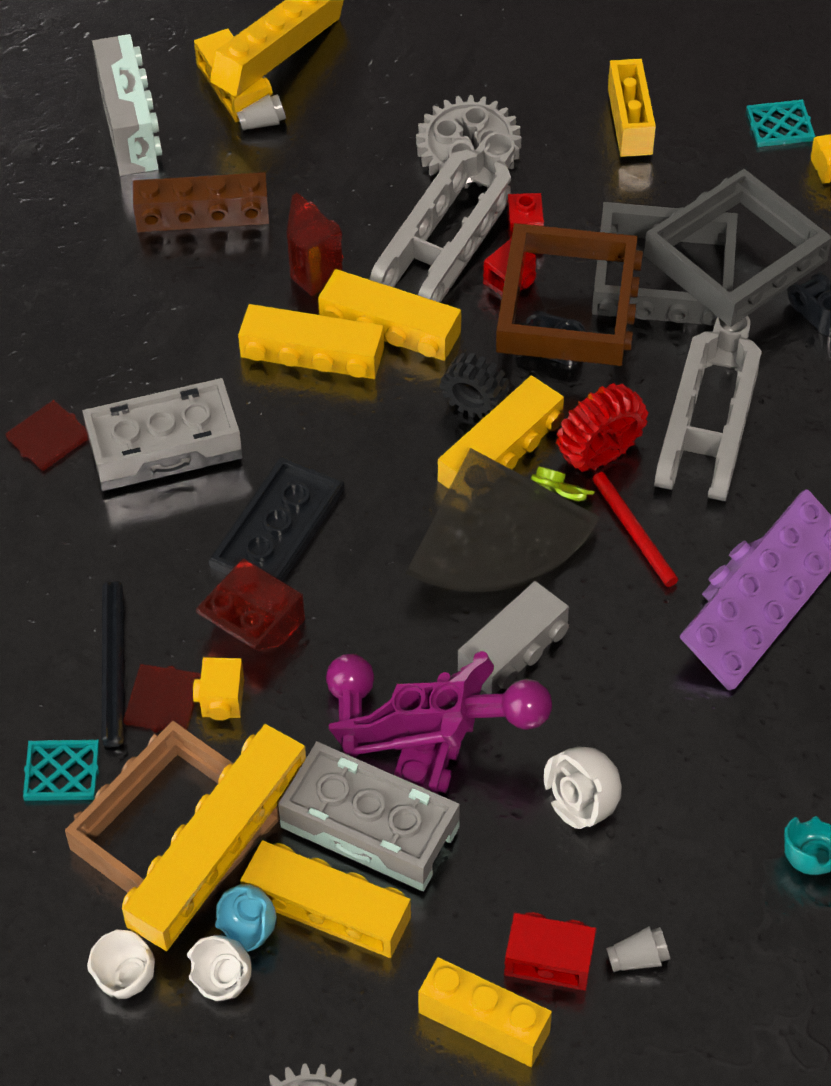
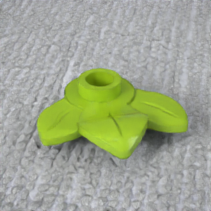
[531,466,595,501]

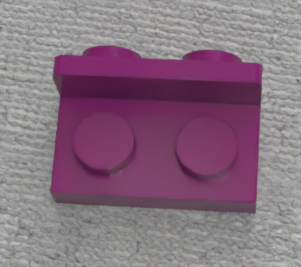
[394,734,461,795]

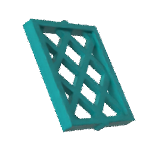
[746,99,815,147]
[23,740,100,801]

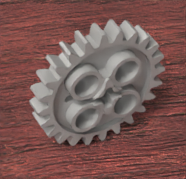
[416,95,521,188]

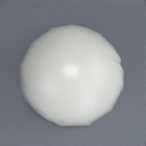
[87,929,155,999]
[187,935,252,1001]

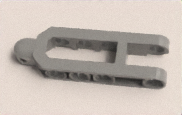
[370,132,515,303]
[654,316,762,501]

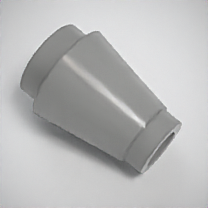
[236,94,286,131]
[606,926,670,972]

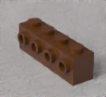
[133,172,269,232]

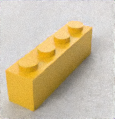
[318,269,461,361]
[238,304,384,379]
[438,375,564,504]
[240,840,411,958]

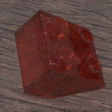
[287,193,343,296]
[196,558,305,650]

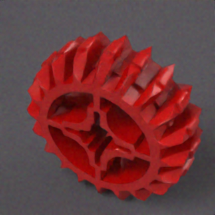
[556,383,649,472]

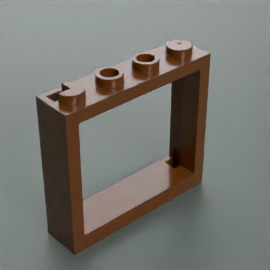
[496,223,643,366]

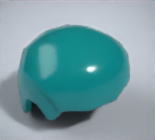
[784,816,831,875]

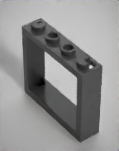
[644,169,831,327]
[592,202,738,326]

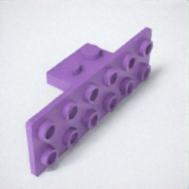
[680,490,831,690]

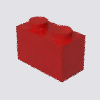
[504,912,596,991]

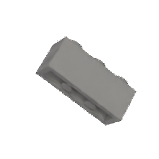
[458,581,569,694]

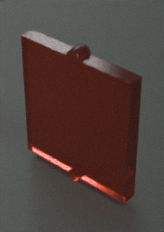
[5,400,88,471]
[123,664,201,732]

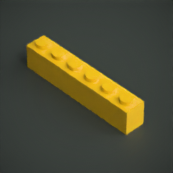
[210,0,344,96]
[122,724,306,951]

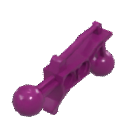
[325,651,553,758]

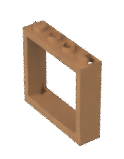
[65,721,280,898]

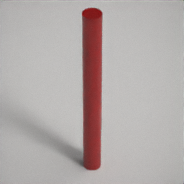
[592,472,678,587]

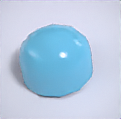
[215,884,277,952]

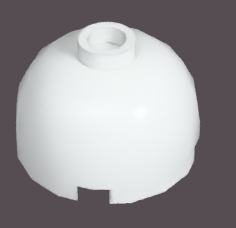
[544,747,622,829]

